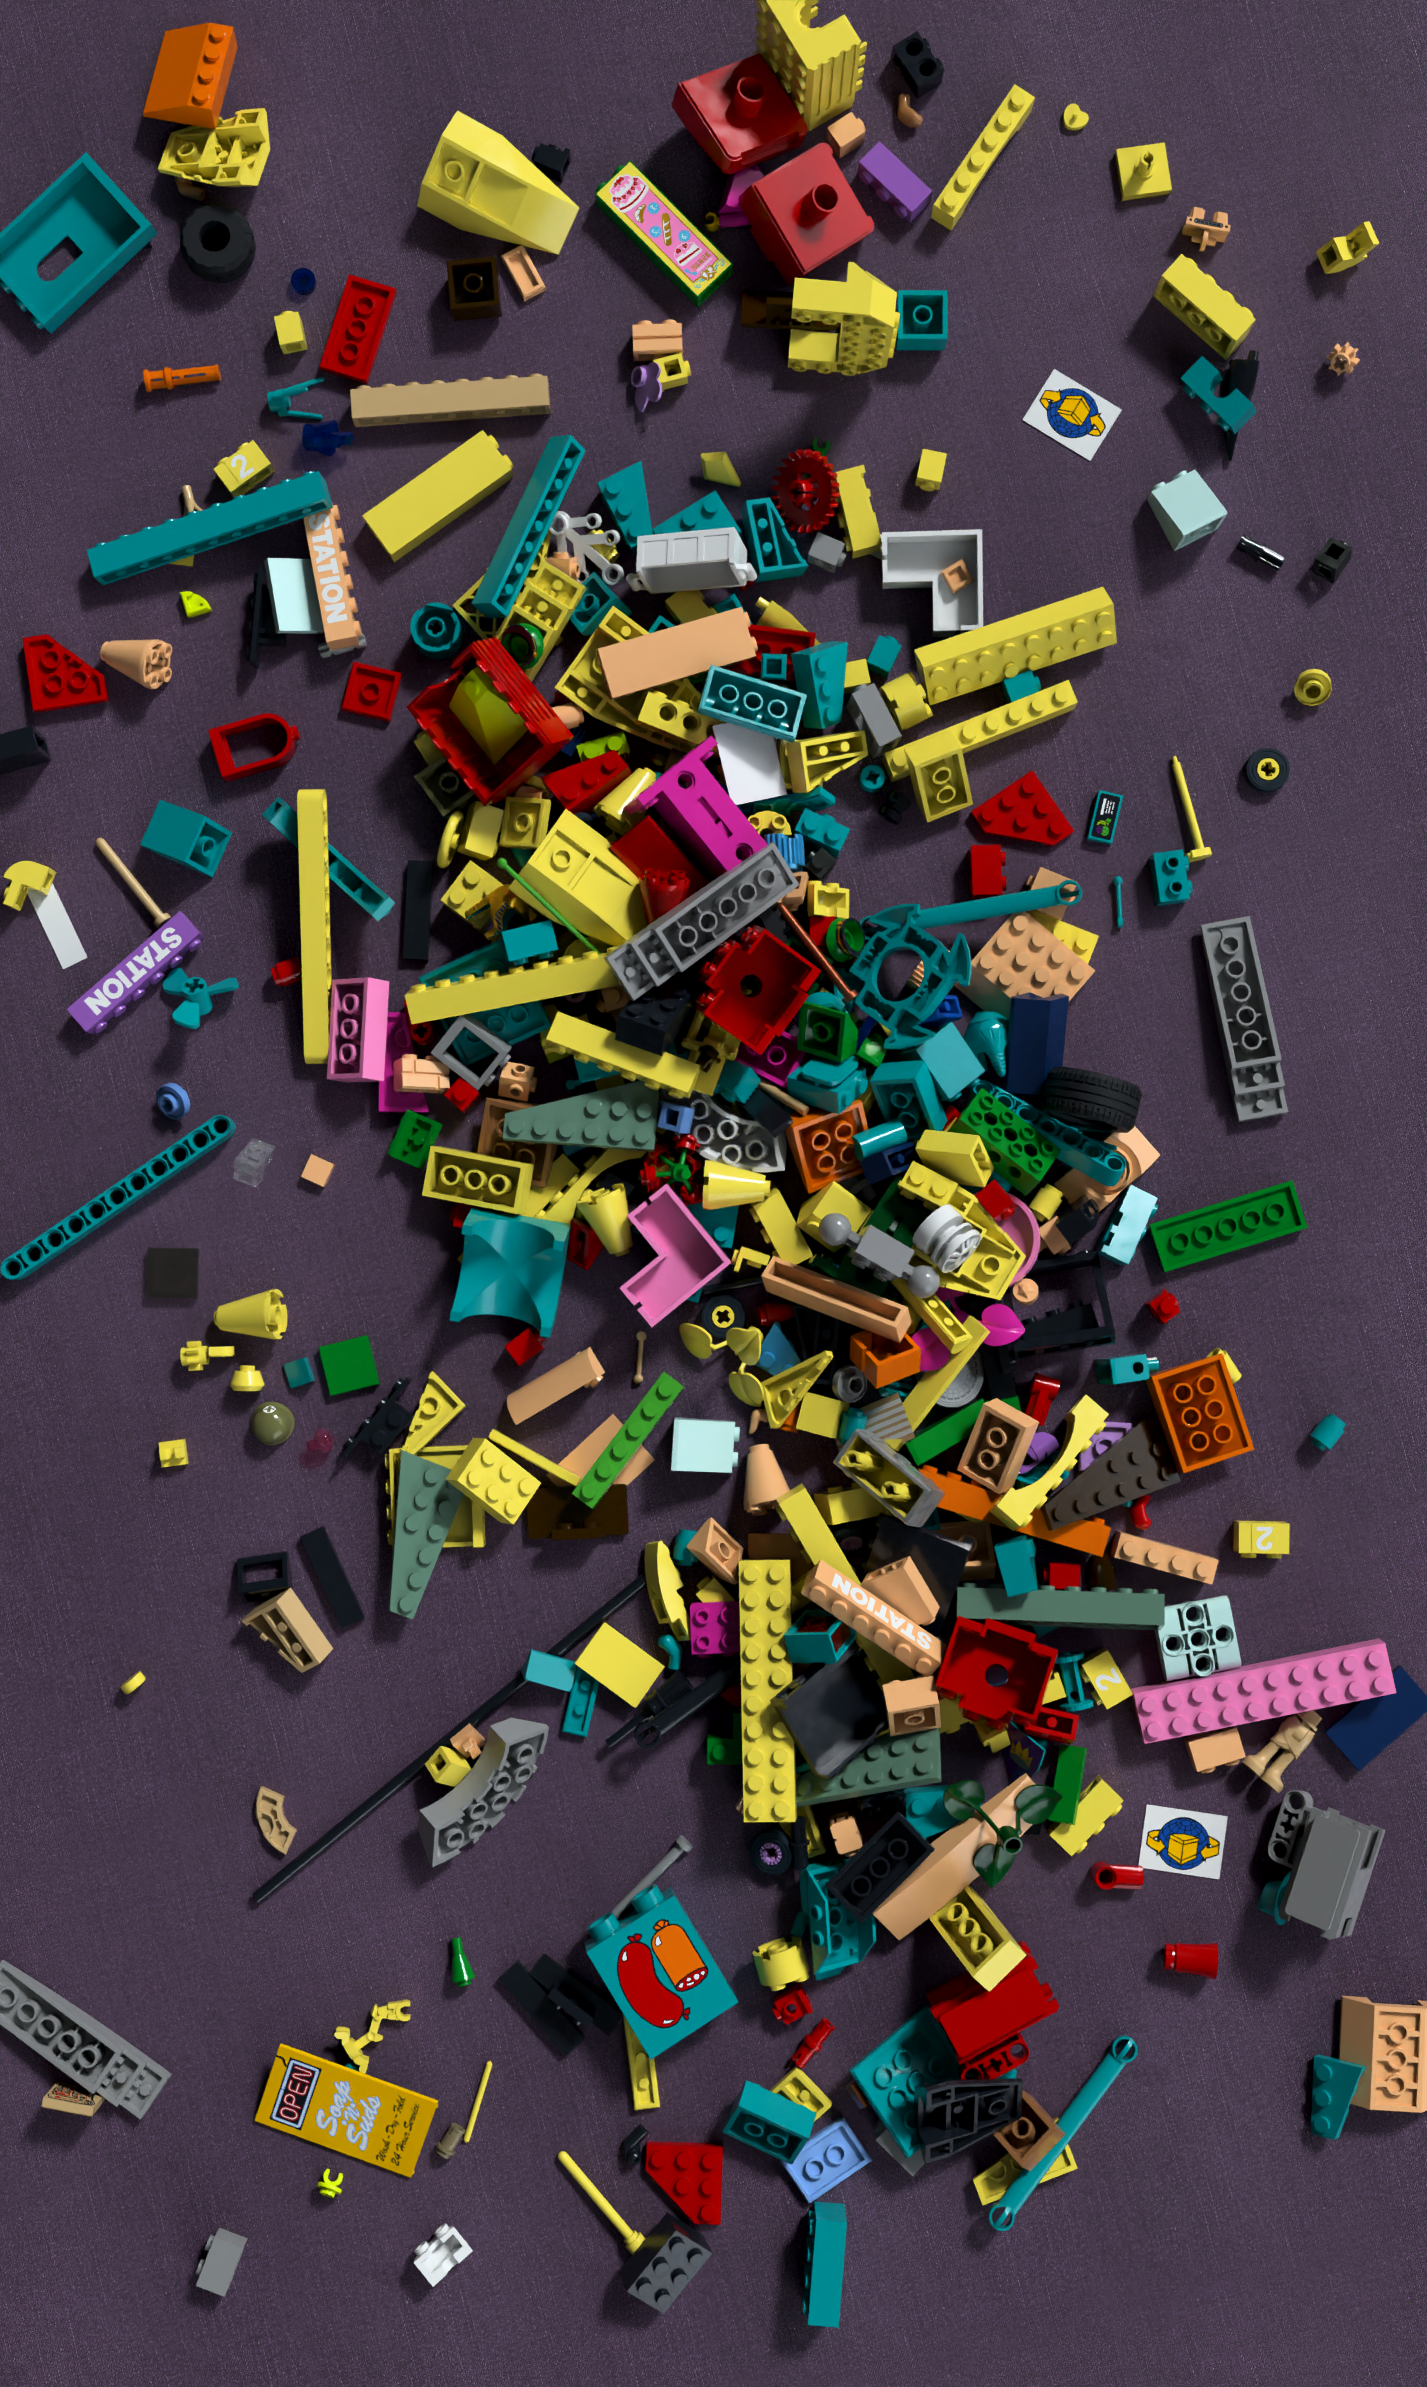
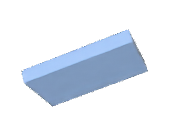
[780,2115,872,2204]

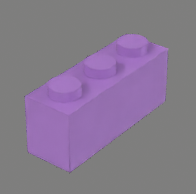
[858,141,932,222]

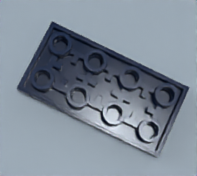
[1324,1665,1427,1771]

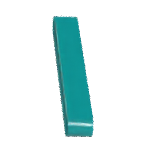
[966,1080,1126,1186]

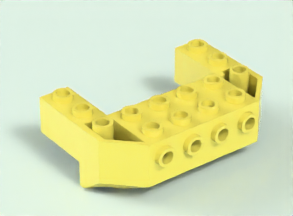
[788,262,900,376]

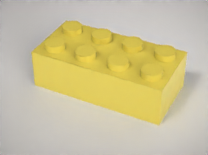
[1153,254,1256,360]
[422,1146,534,1214]
[929,1885,1026,1992]

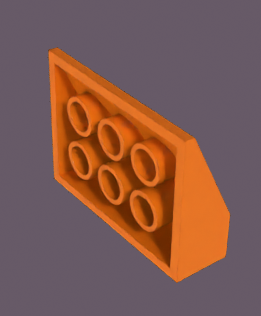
[143,23,238,129]
[1146,1353,1255,1473]

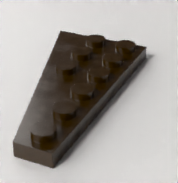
[1041,1410,1181,1531]

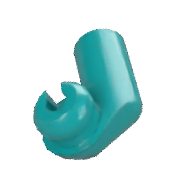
[658,1634,683,1670]
[790,1910,809,1938]

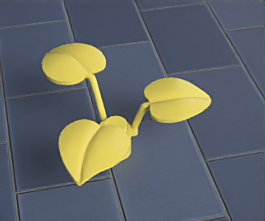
[679,1323,764,1407]

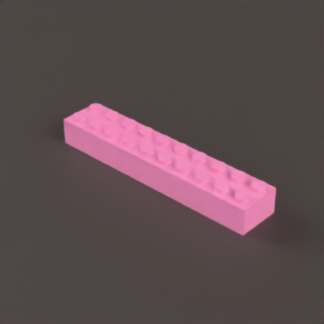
[1131,1638,1396,1744]

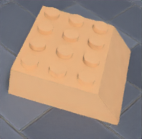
[954,911,1095,1020]

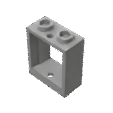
[846,683,902,759]
[431,1013,512,1090]

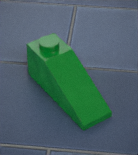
[853,1032,888,1073]

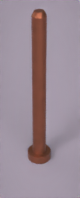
[776,902,859,1005]

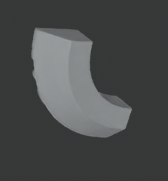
[418,1718,549,1867]

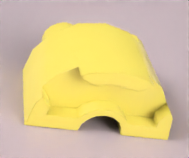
[748,811,792,838]
[807,881,849,919]

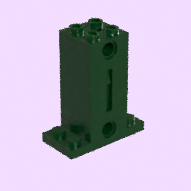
[804,1174,933,1303]

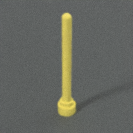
[558,2151,646,2255]

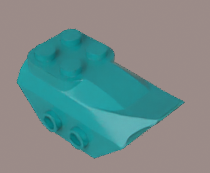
[800,1859,876,1981]

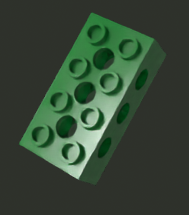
[948,1088,1061,1196]

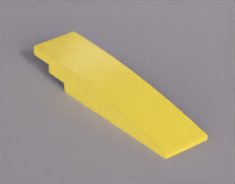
[495,561,587,682]

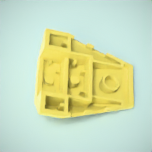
[158,108,270,187]
[908,1186,1026,1300]

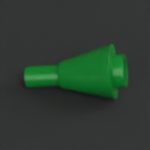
[451,1937,476,1987]

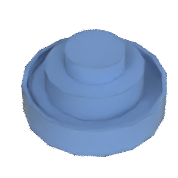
[156,1082,190,1119]

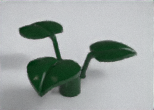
[943,1780,1063,1888]

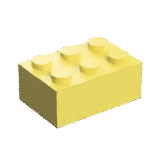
[904,731,973,823]
[446,1438,541,1525]

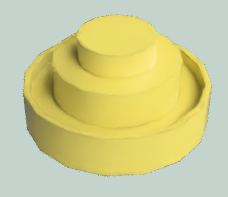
[1294,669,1332,706]

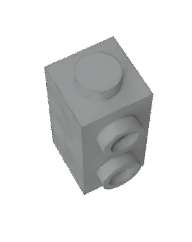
[873,2120,925,2176]

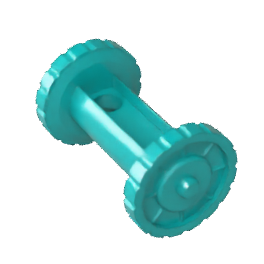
[1055,1651,1093,1712]

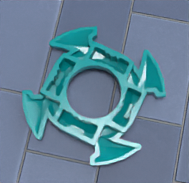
[834,904,972,1050]

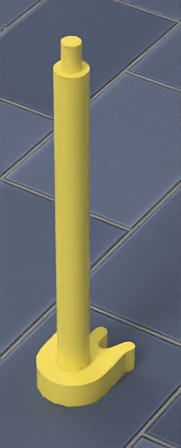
[1172,756,1212,863]

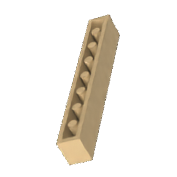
[350,374,551,427]

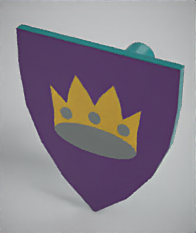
[1004,1721,1047,1782]

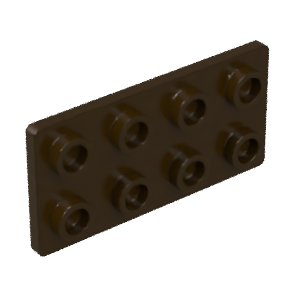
[741,290,840,331]
[527,1484,629,1540]

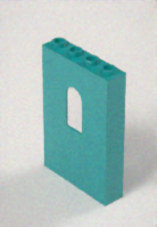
[0,152,158,334]

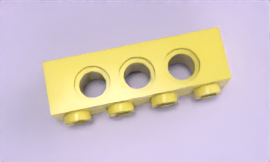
[635,690,727,758]

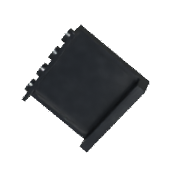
[858,1509,975,1636]
[770,1640,889,1779]

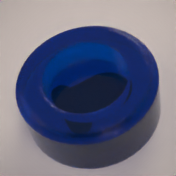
[291,268,317,295]

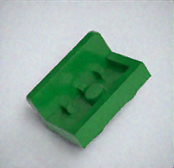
[388,1109,443,1170]

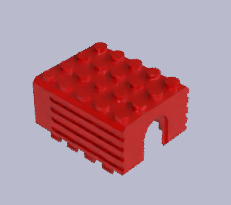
[407,637,574,806]

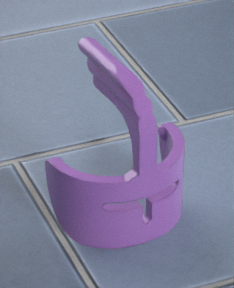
[1018,1432,1059,1475]

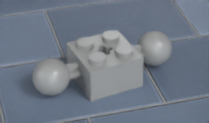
[819,1213,940,1298]

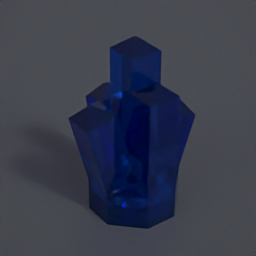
[302,420,355,457]

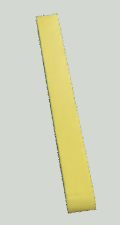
[297,789,332,1064]

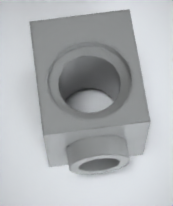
[807,532,847,573]

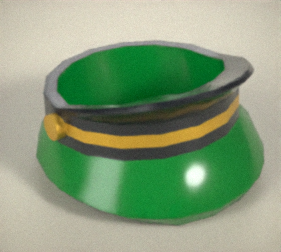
[500,623,544,670]
[826,917,865,962]

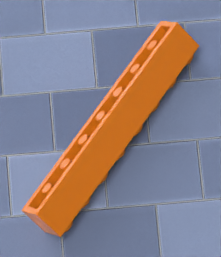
[915,1464,1111,1557]

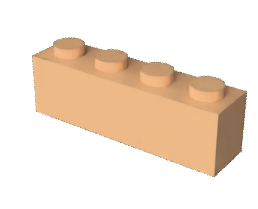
[1110,1530,1219,1584]

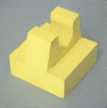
[159,1439,189,1467]

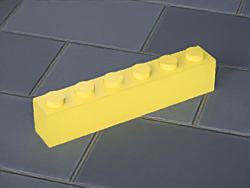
[546,1012,701,1099]

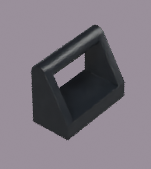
[237,1551,293,1604]

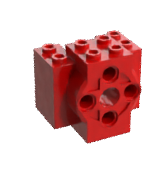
[695,925,821,1055]
[935,1616,1058,1731]

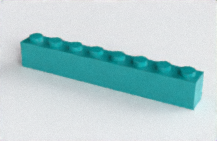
[471,435,586,618]

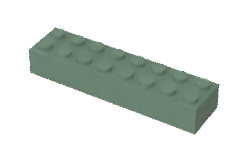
[957,1583,1165,1630]

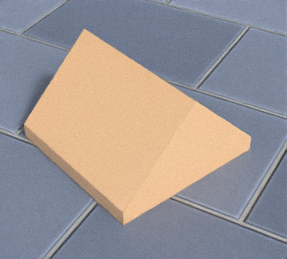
[686,1517,744,1585]

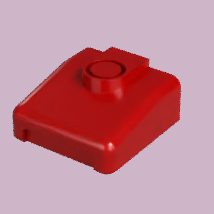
[672,53,808,174]
[739,143,874,285]

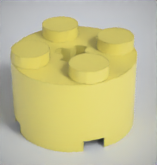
[879,671,933,731]
[752,1937,810,1991]

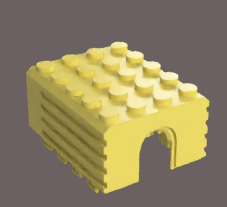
[754,0,867,131]

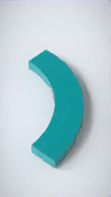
[717,781,835,816]

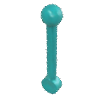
[1113,876,1123,928]

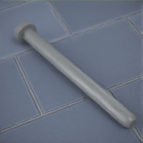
[611,1835,693,1919]

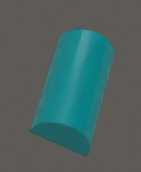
[697,665,807,743]

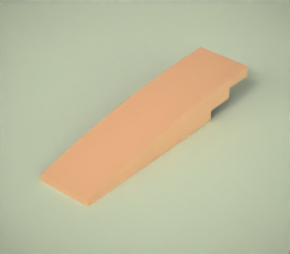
[873,1773,1036,1941]

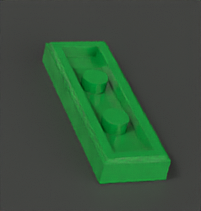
[1048,1744,1087,1825]

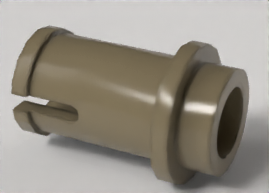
[436,2122,465,2159]

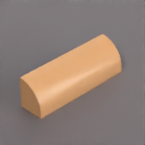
[507,1347,605,1425]

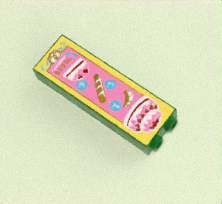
[595,161,733,307]

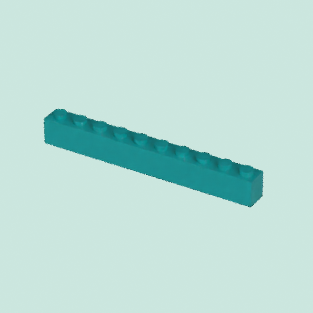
[87,471,333,586]

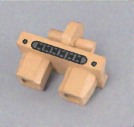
[1181,207,1231,252]

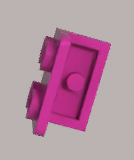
[690,1601,740,1658]

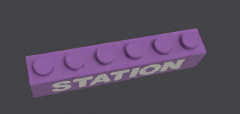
[67,911,204,1034]

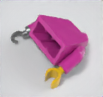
[705,165,764,232]

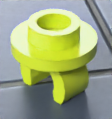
[317,2169,343,2198]

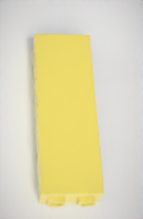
[362,430,514,562]

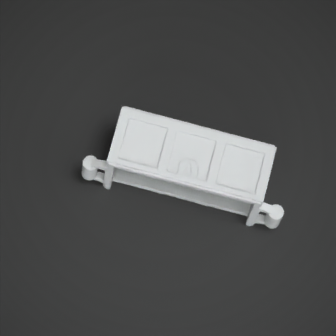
[626,527,757,594]

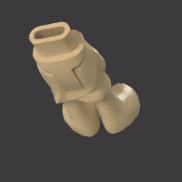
[1242,1710,1322,1794]

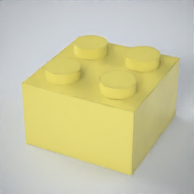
[441,860,503,934]

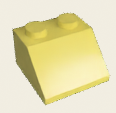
[796,1180,871,1253]

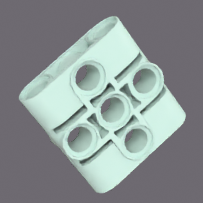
[1155,1595,1241,1681]

